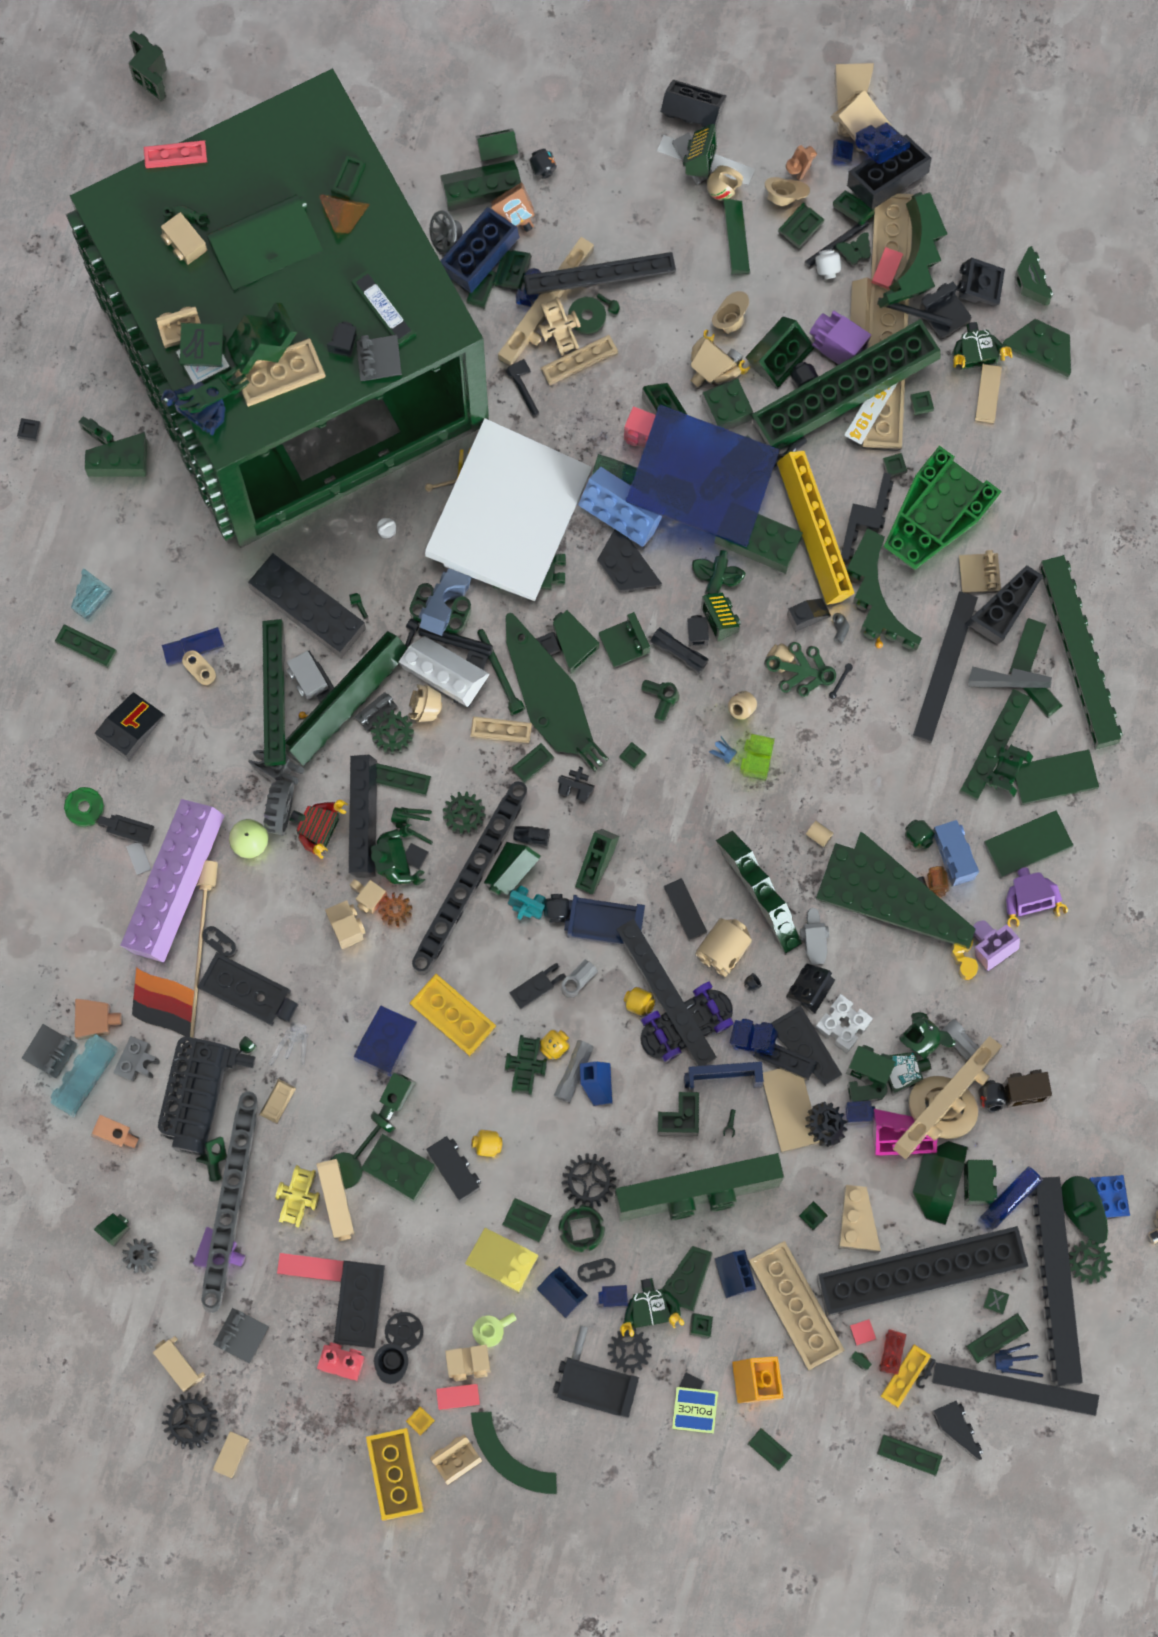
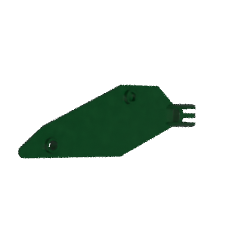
[505,613,609,772]

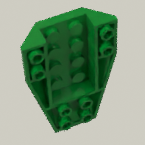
[884,445,1002,570]

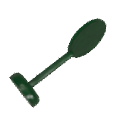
[330,1111,396,1189]

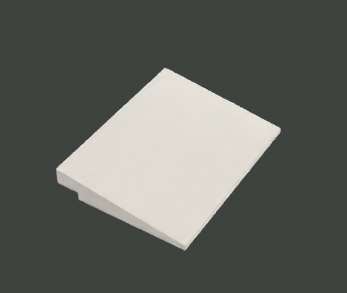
[425,418,592,601]

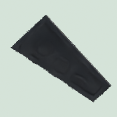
[766,1005,842,1085]

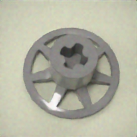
[429,210,463,253]

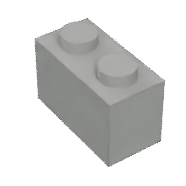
[286,650,329,700]

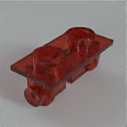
[879,1329,906,1375]

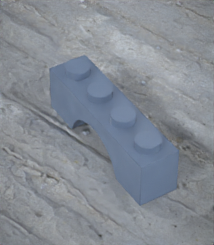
[419,568,471,636]

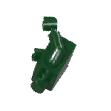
[371,824,426,885]

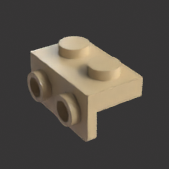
[156,307,201,348]
[430,1435,482,1485]

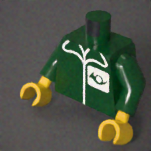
[952,322,1012,370]
[620,1278,684,1337]

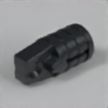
[513,826,550,847]

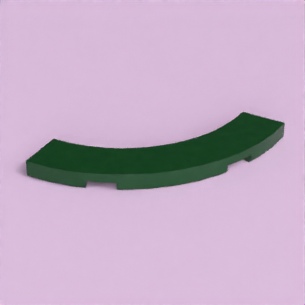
[471,1412,557,1494]

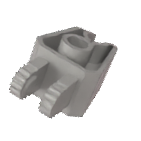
[800,908,829,965]

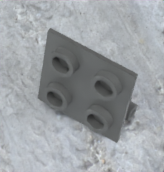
[356,335,402,381]
[22,1024,77,1078]
[213,1308,269,1364]

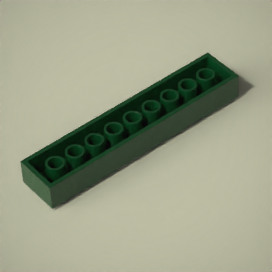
[752,319,941,454]

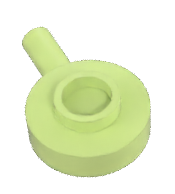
[473,1313,517,1347]

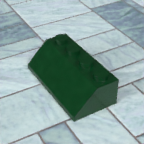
[440,160,521,211]

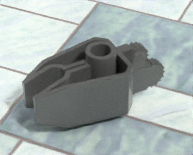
[248,750,304,785]

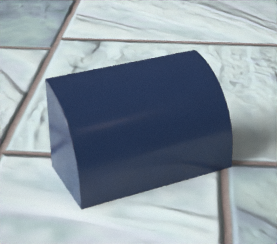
[714,1250,757,1298]
[537,1266,588,1318]

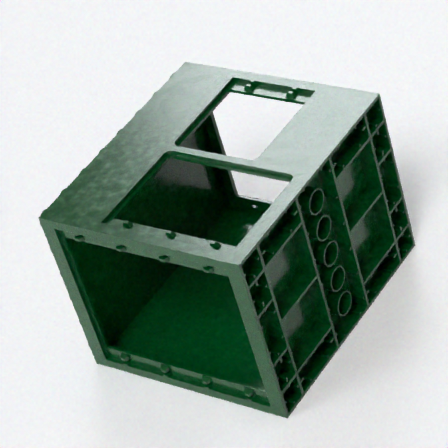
[66,68,489,548]

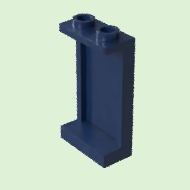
[564,895,645,946]
[684,1061,764,1092]

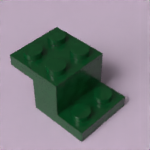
[128,31,167,102]
[226,302,297,375]

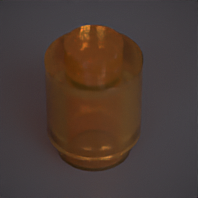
[927,866,949,897]

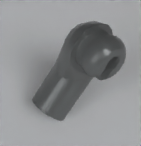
[833,613,850,643]

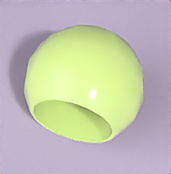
[229,819,268,858]

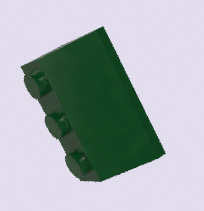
[746,316,815,388]

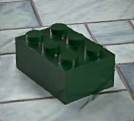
[361,1133,436,1203]

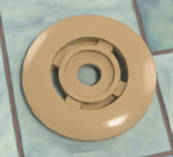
[909,1076,978,1139]

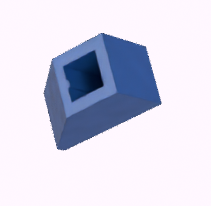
[580,1061,612,1106]

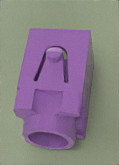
[809,310,871,365]

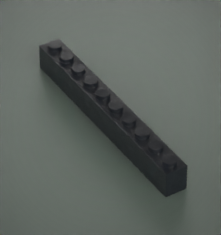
[1030,1176,1083,1387]

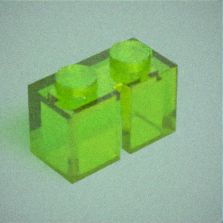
[740,734,775,781]

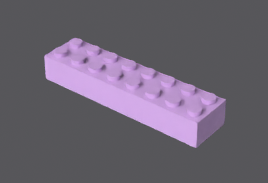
[120,799,225,962]

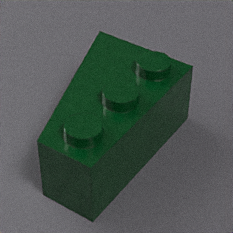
[85,432,147,477]

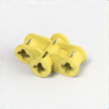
[275,1165,320,1227]

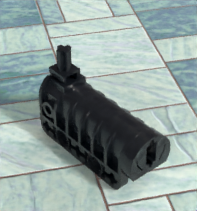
[158,1037,256,1156]

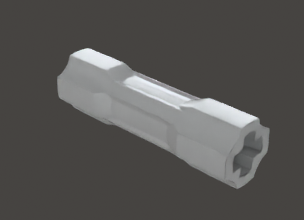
[554,1040,594,1103]

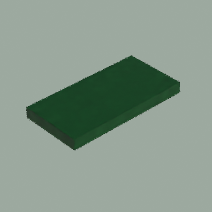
[1015,749,1099,805]
[984,810,1074,878]

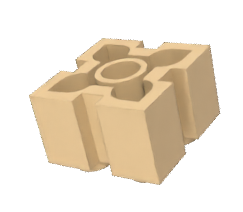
[445,1345,491,1381]

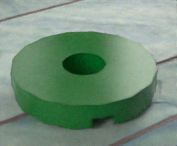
[64,787,105,827]

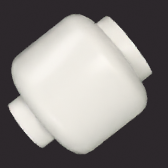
[815,249,842,279]

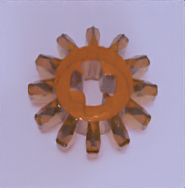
[378,892,413,927]

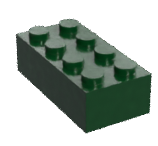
[714,502,803,574]

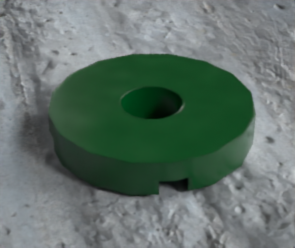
[568,297,606,335]

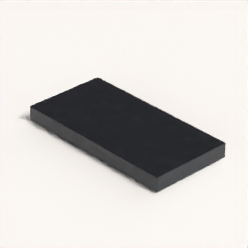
[334,1260,385,1348]

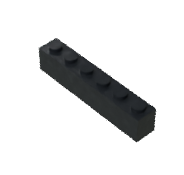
[348,755,377,878]

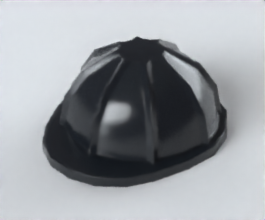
[374,1343,409,1384]

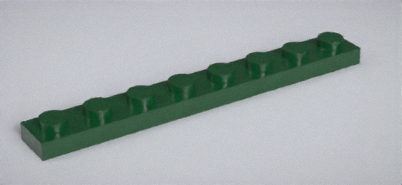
[262,619,286,767]

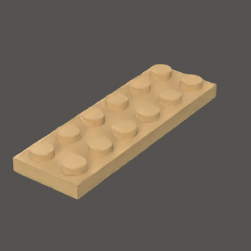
[749,1241,845,1371]

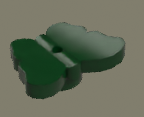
[836,232,871,265]

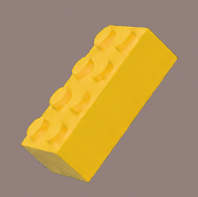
[366,1428,424,1521]

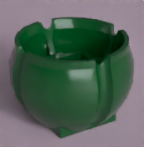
[558,1205,605,1253]

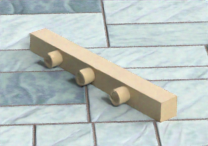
[498,237,594,366]
[893,1036,1002,1159]

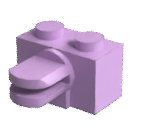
[973,920,1020,971]

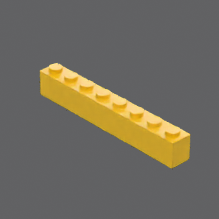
[777,451,854,605]

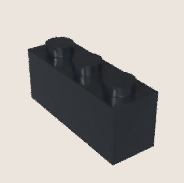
[426,1136,481,1203]

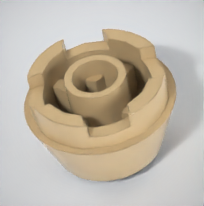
[408,684,442,722]

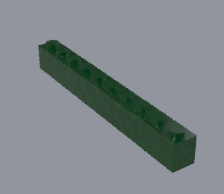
[1039,555,1123,749]

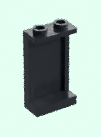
[553,1357,639,1418]

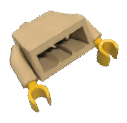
[690,330,750,387]

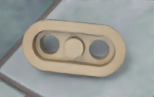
[182,650,216,685]

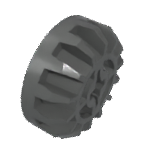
[263,780,294,835]

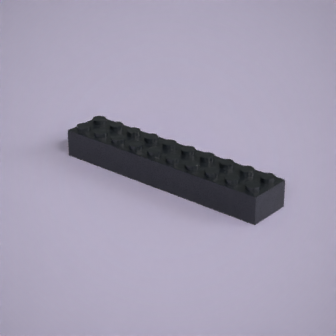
[816,1226,1028,1317]

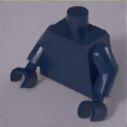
[161,382,225,435]

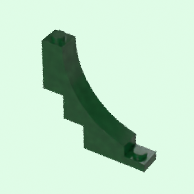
[877,192,948,308]

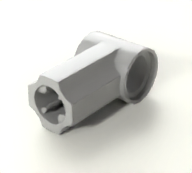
[561,959,598,998]
[941,1019,979,1061]

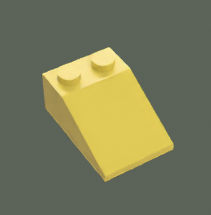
[465,1228,539,1294]

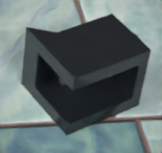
[327,322,357,357]

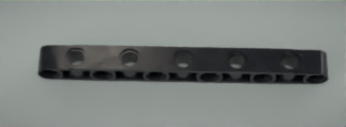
[412,781,528,975]

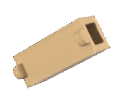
[153,1336,205,1393]

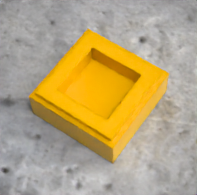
[406,1406,435,1436]

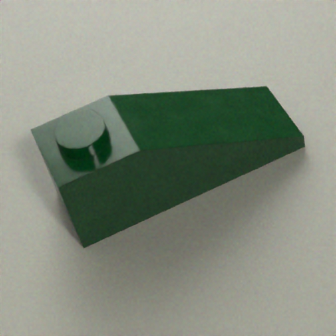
[575,829,620,894]

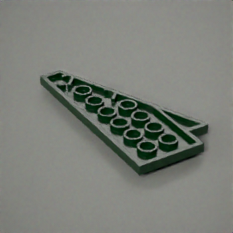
[816,832,976,949]

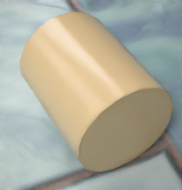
[806,821,834,848]

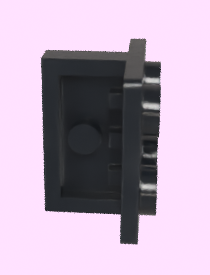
[786,964,835,1014]

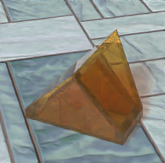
[319,194,370,233]

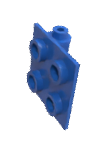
[1089,1175,1130,1218]

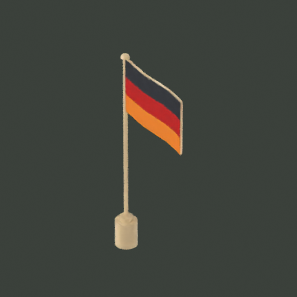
[132,860,218,1042]

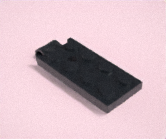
[197,952,299,1026]

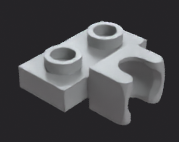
[113,1036,160,1081]

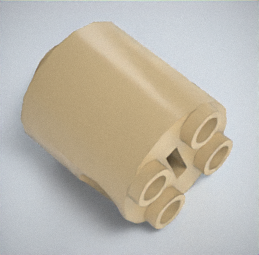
[695,918,752,977]

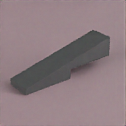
[968,666,1052,688]

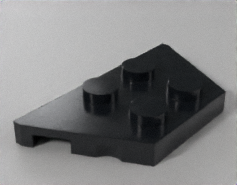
[597,529,662,593]

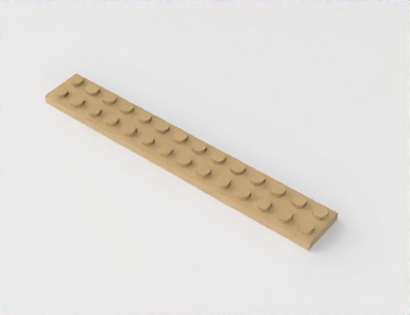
[863,193,914,449]

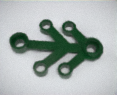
[764,642,836,697]

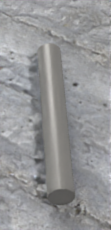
[571,1326,588,1361]

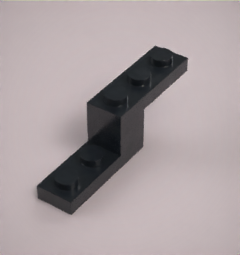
[841,472,894,565]

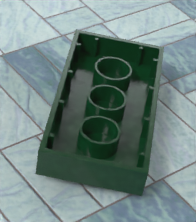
[614,1153,784,1222]

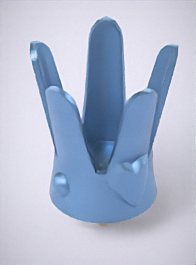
[709,736,738,764]

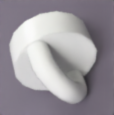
[377,518,396,538]

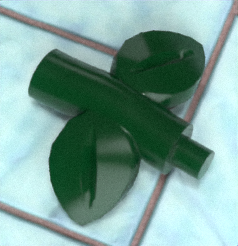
[692,550,746,594]

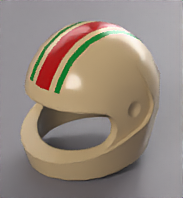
[707,166,743,201]

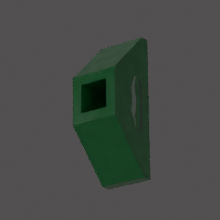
[1015,246,1053,306]

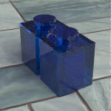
[729,1019,778,1055]

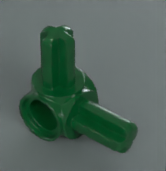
[641,680,680,721]

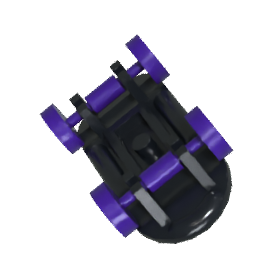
[640,981,734,1063]

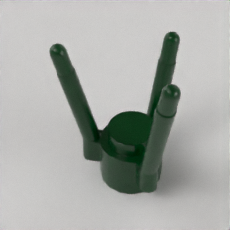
[391,807,433,844]

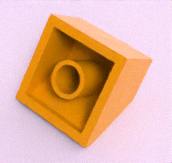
[732,1357,783,1403]

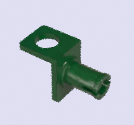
[196,1137,227,1182]

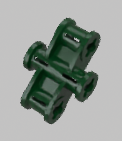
[504,1034,547,1095]

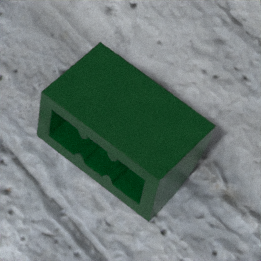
[475,128,519,161]

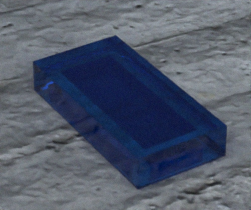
[181,627,225,658]

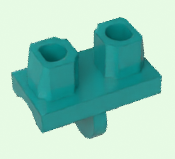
[508,885,546,920]

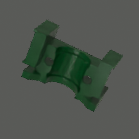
[984,743,1033,797]

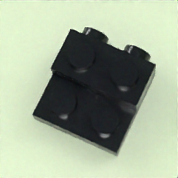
[957,257,1005,306]

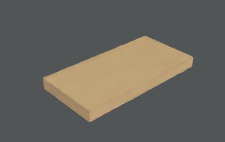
[233,338,326,406]
[763,1069,819,1152]

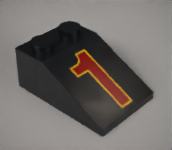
[94,692,165,761]

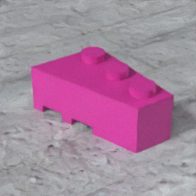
[873,1109,937,1156]

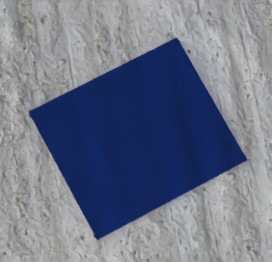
[626,405,780,547]

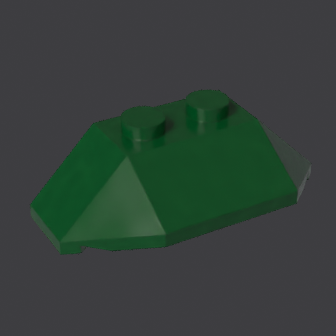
[912,1141,968,1225]

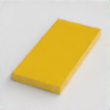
[409,974,496,1056]

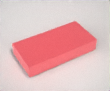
[872,247,903,290]
[436,1384,480,1410]

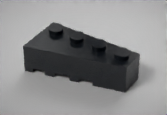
[965,565,1043,645]

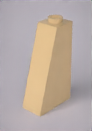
[834,63,874,137]
[317,1159,355,1241]

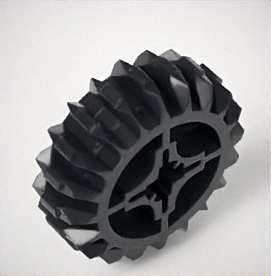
[562,1153,617,1208]
[162,1393,219,1450]

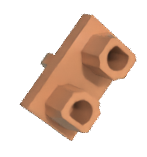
[785,145,817,180]

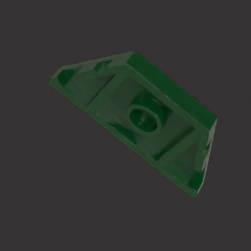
[1002,319,1071,378]

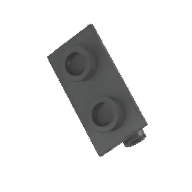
[355,692,398,732]

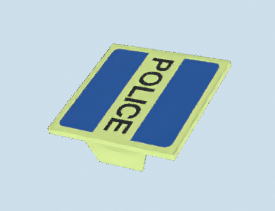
[672,1387,718,1433]

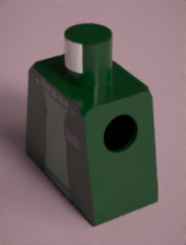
[379,1072,416,1120]

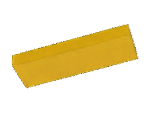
[880,1344,931,1408]

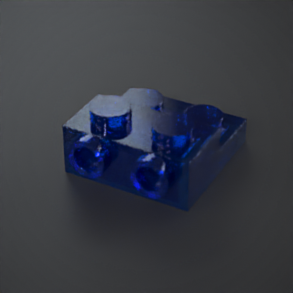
[855,122,910,164]

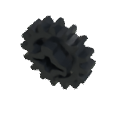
[805,1102,847,1147]
[607,1328,652,1374]

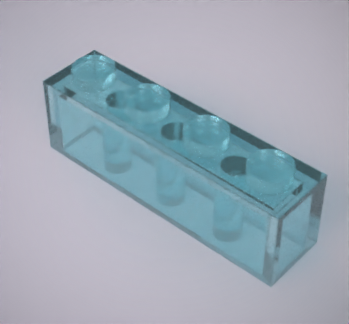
[50,1034,118,1118]

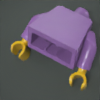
[1006,867,1068,927]

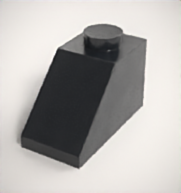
[787,598,831,632]

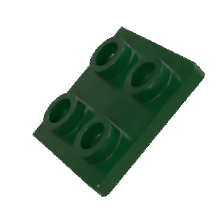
[599,612,650,668]

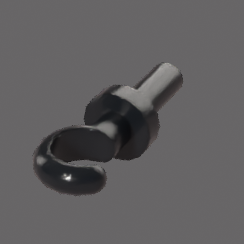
[916,1358,936,1388]

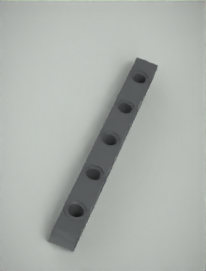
[201,1091,258,1313]

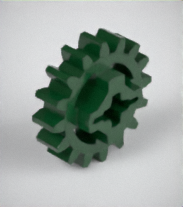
[371,710,414,754]
[443,791,486,835]
[1069,1239,1113,1285]

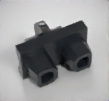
[557,767,595,802]

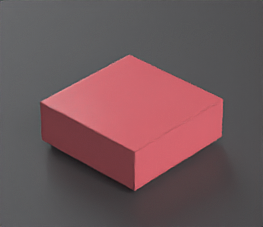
[850,1319,876,1346]

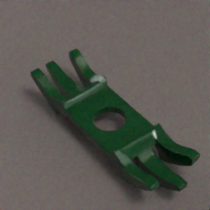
[177,366,250,413]

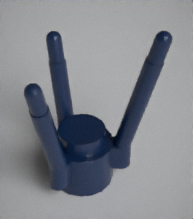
[995,1343,1043,1377]

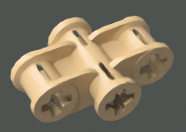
[538,296,581,356]

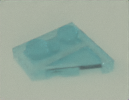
[71,568,113,621]

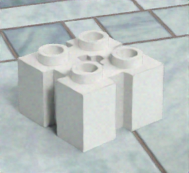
[815,994,873,1054]

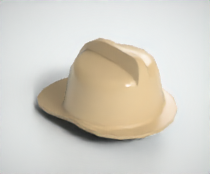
[765,177,810,206]
[712,291,749,334]

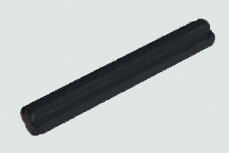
[418,627,493,656]

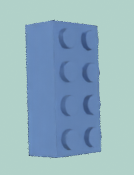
[578,467,666,547]

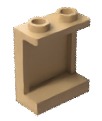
[830,90,891,152]

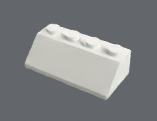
[399,636,489,707]

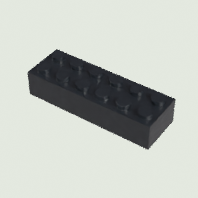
[248,553,366,659]

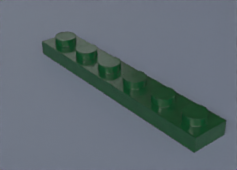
[960,689,1031,801]

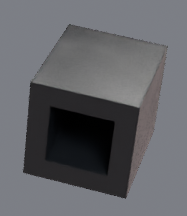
[687,615,709,646]

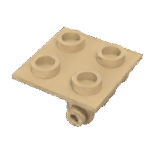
[959,550,1001,593]

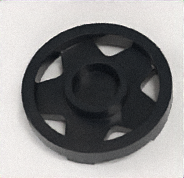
[385,1312,423,1351]

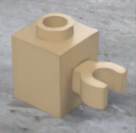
[350,879,387,914]

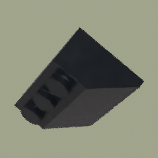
[660,79,727,127]

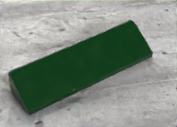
[723,199,750,275]

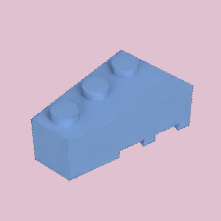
[933,820,979,887]

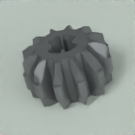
[122,1238,157,1273]

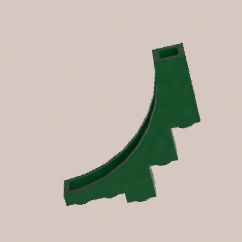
[847,528,922,650]
[716,830,802,954]

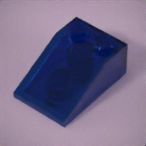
[353,1005,417,1077]

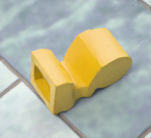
[951,940,978,980]

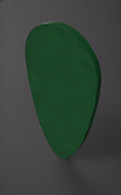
[1061,1176,1108,1244]

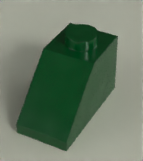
[93,1213,131,1247]

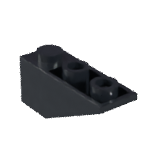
[931,1401,983,1461]

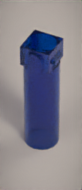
[980,1166,1043,1230]

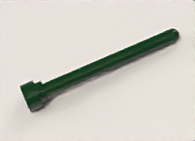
[477,629,525,715]

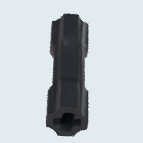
[650,627,709,674]

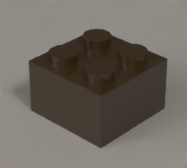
[1003,1069,1052,1108]

